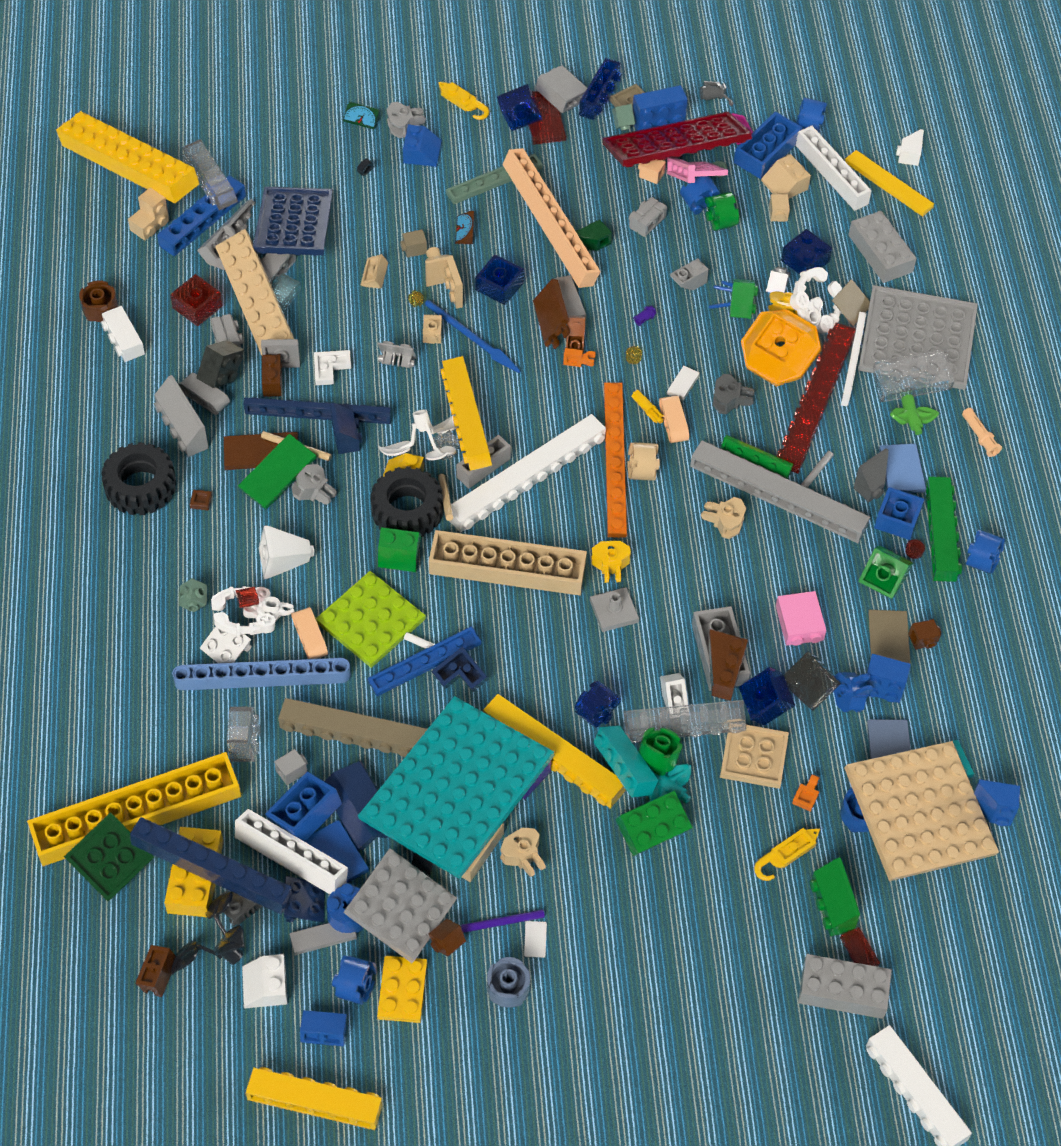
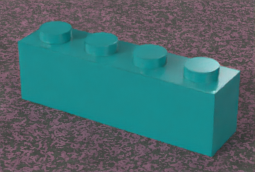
[594,725,659,798]

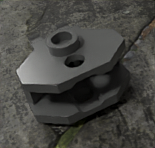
[713,374,755,414]

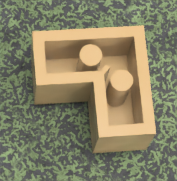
[128,187,169,241]

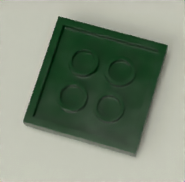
[64,812,154,902]

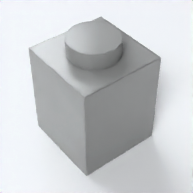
[274,749,308,785]

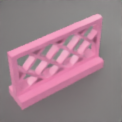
[667,157,728,183]

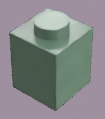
[612,104,635,131]

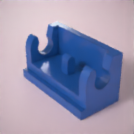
[300,1010,347,1046]

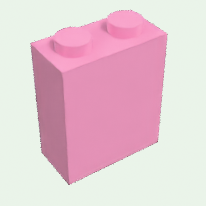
[776,591,826,646]

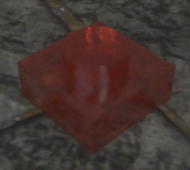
[235,587,259,608]

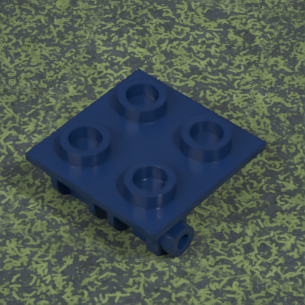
[284,876,325,923]

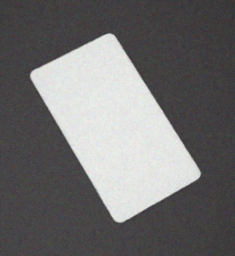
[524,921,547,957]

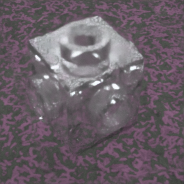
[431,430,460,461]

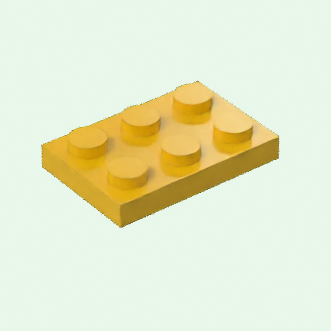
[377,956,427,1023]

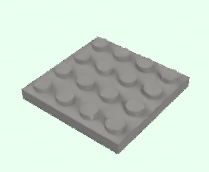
[343,848,457,963]

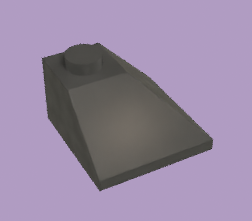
[854,448,889,503]

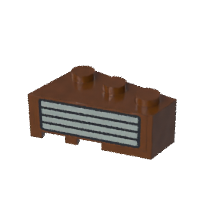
[708,629,748,701]

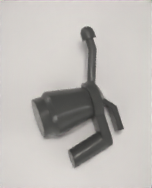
[700,81,734,106]

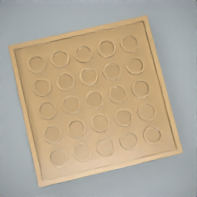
[844,741,999,881]

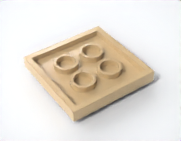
[720,722,789,789]

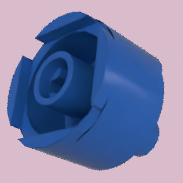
[796,97,827,133]
[680,176,720,214]
[966,530,1005,574]
[840,787,869,833]
[327,884,364,933]
[332,955,377,1005]

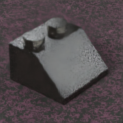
[780,651,841,711]

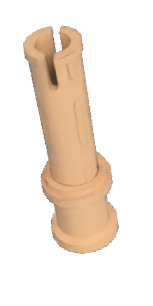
[962,408,1002,457]

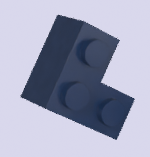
[431,646,488,692]

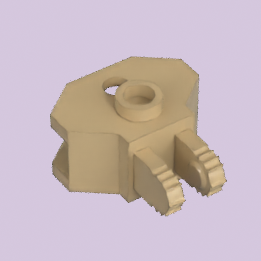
[701,497,746,539]
[500,828,546,877]

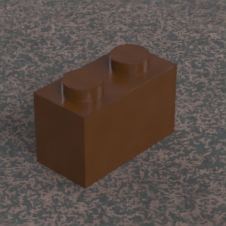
[262,354,282,397]

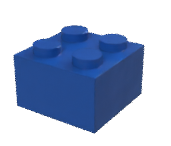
[874,487,924,540]
[866,654,911,703]

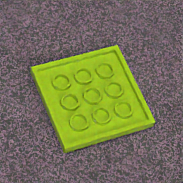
[315,571,426,668]

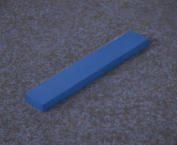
[367,626,481,697]

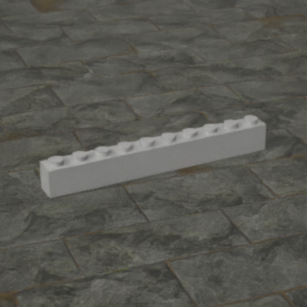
[690,441,870,543]

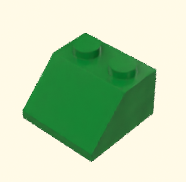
[378,528,421,572]
[858,545,913,599]

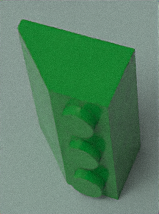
[810,858,860,937]

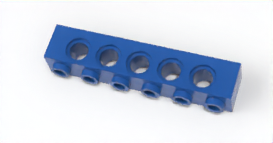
[157,175,246,257]

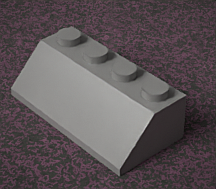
[154,375,208,457]

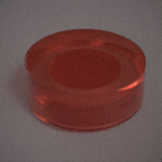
[905,539,925,559]

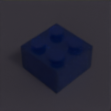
[497,84,542,131]
[781,229,832,275]
[475,254,524,305]
[738,667,796,726]

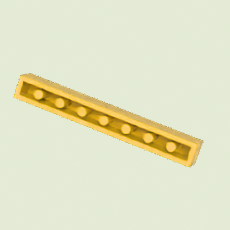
[440,356,492,471]
[483,694,625,809]

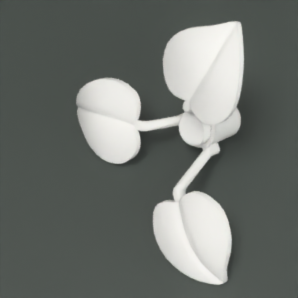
[379,410,457,460]

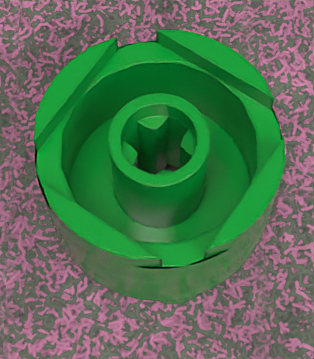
[705,192,739,231]
[638,728,682,776]

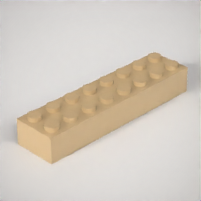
[429,530,587,596]

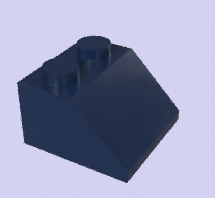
[330,403,363,454]

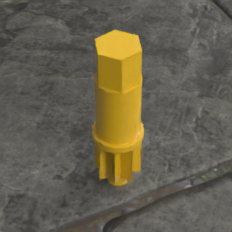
[631,390,664,424]

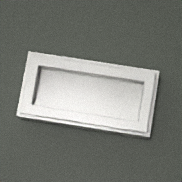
[667,366,700,401]

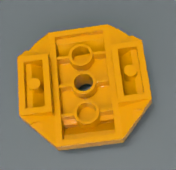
[741,309,821,387]

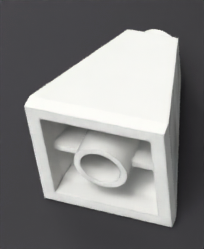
[259,526,314,579]

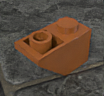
[566,316,585,353]

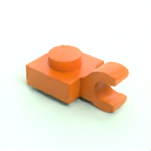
[563,348,596,367]
[792,774,820,812]

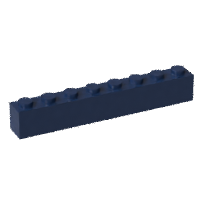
[130,817,292,915]

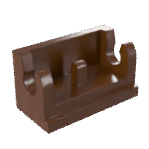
[135,945,175,997]

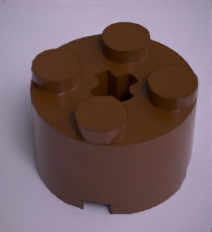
[79,280,118,322]

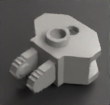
[386,102,426,138]
[292,464,337,505]

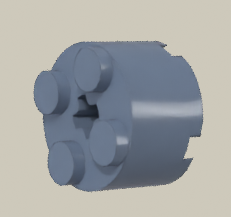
[487,957,530,1008]

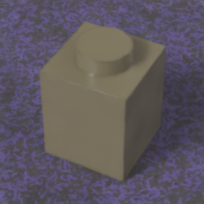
[400,229,427,258]

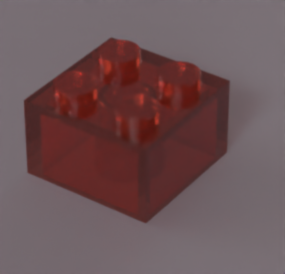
[170,274,223,327]

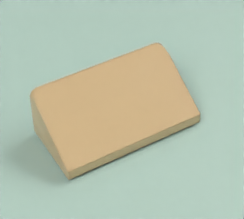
[360,254,388,288]

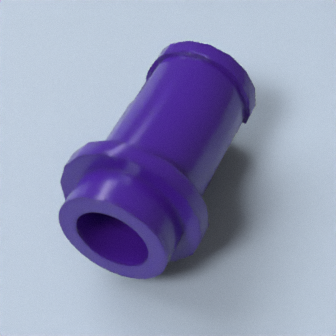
[633,306,656,326]

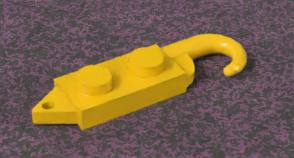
[439,82,489,120]
[754,828,820,881]

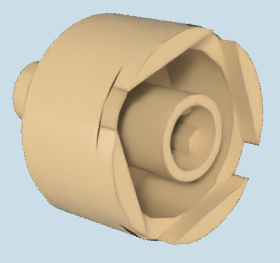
[627,442,660,480]

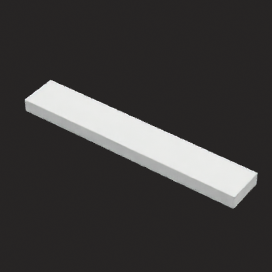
[841,312,866,406]

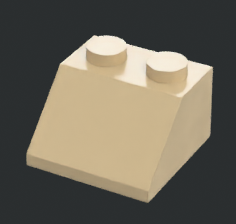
[761,154,811,199]

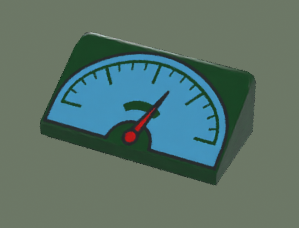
[343,102,380,129]

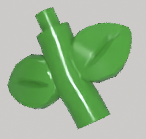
[890,394,939,435]

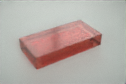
[840,927,880,967]

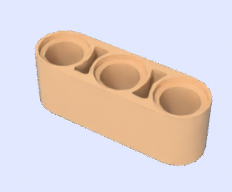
[659,395,689,443]
[291,607,328,659]

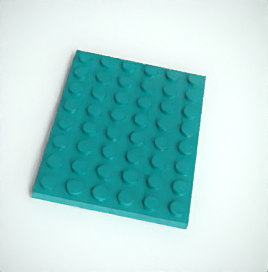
[358,696,554,879]

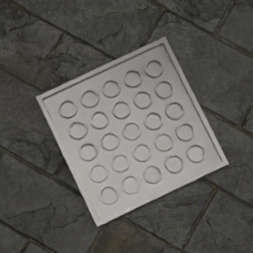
[858,285,978,390]

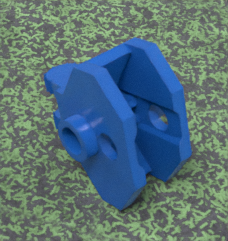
[832,672,873,712]

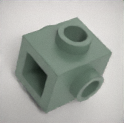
[179,578,207,612]

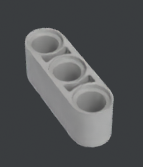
[179,373,230,415]

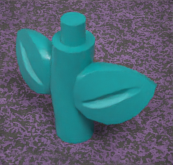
[649,764,691,804]

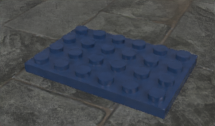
[253,187,333,256]

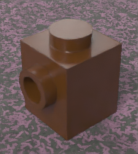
[908,619,941,650]
[428,919,466,957]

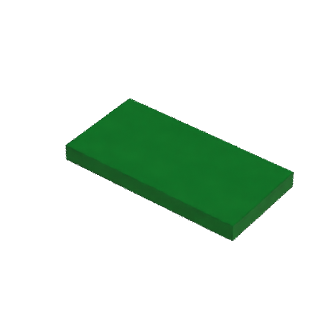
[238,434,317,510]

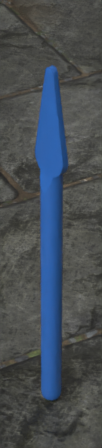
[425,300,521,373]

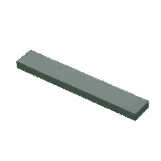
[446,153,543,204]

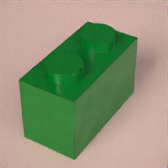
[730,279,758,319]

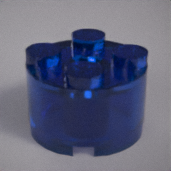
[574,681,621,728]

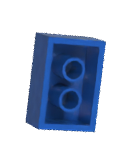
[632,85,688,131]
[265,771,342,842]

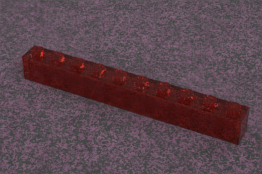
[777,323,856,474]

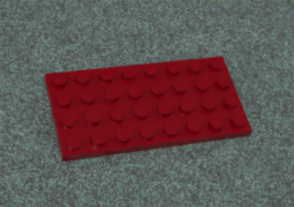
[602,111,752,167]

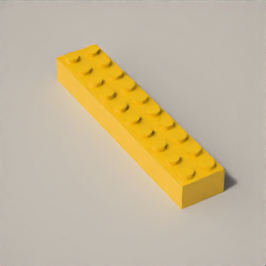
[56,111,199,203]
[27,752,241,866]

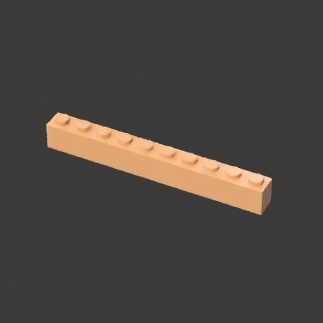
[503,148,601,288]

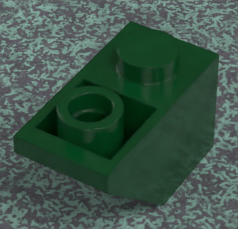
[576,219,612,251]

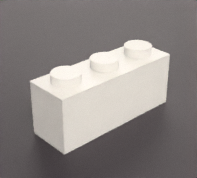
[101,306,145,362]

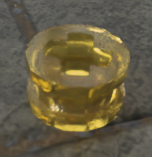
[626,346,642,364]

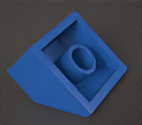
[403,124,442,167]
[974,779,1020,826]

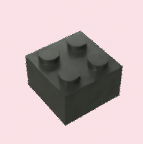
[196,340,244,388]

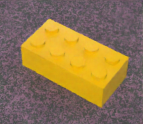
[164,827,224,917]

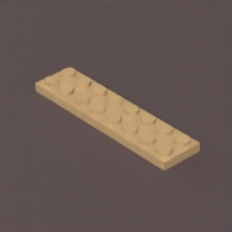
[215,229,294,355]

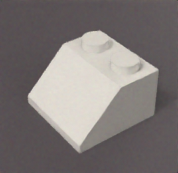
[242,954,287,1008]

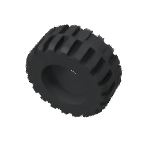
[101,442,176,515]
[371,467,443,537]

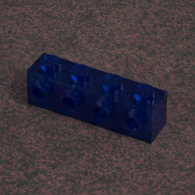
[579,58,622,120]

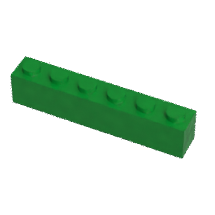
[925,477,962,582]

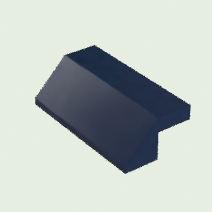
[324,761,388,850]

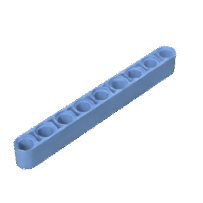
[172,658,351,690]

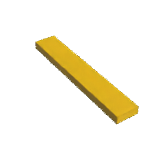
[845,150,934,217]

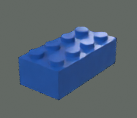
[734,111,803,179]

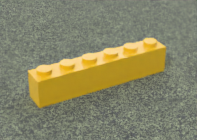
[246,1067,382,1130]

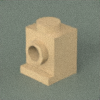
[423,315,442,344]

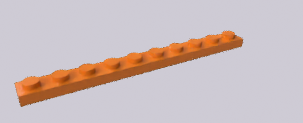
[604,383,627,538]

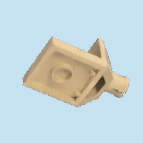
[425,247,463,309]

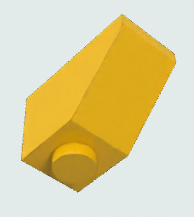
[383,453,424,477]

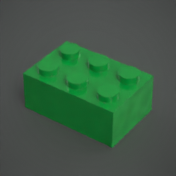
[615,790,693,857]

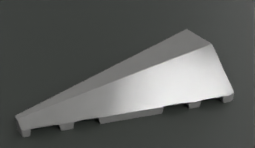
[197,198,255,270]

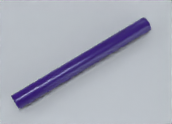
[460,909,545,933]

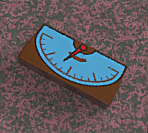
[455,211,474,244]

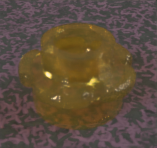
[408,290,424,307]

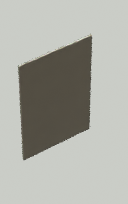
[868,610,910,663]

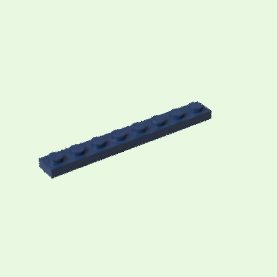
[243,397,391,424]

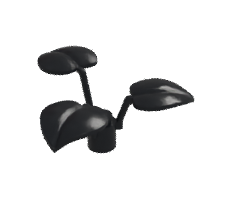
[171,891,245,975]

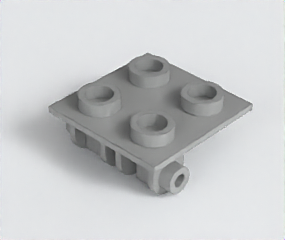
[377,341,417,368]

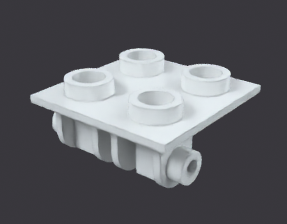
[200,626,251,663]

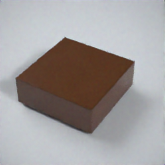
[189,490,212,511]

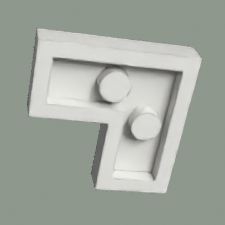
[314,350,351,385]

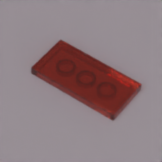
[521,91,566,145]

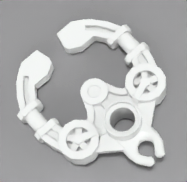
[790,267,842,334]
[211,586,294,636]

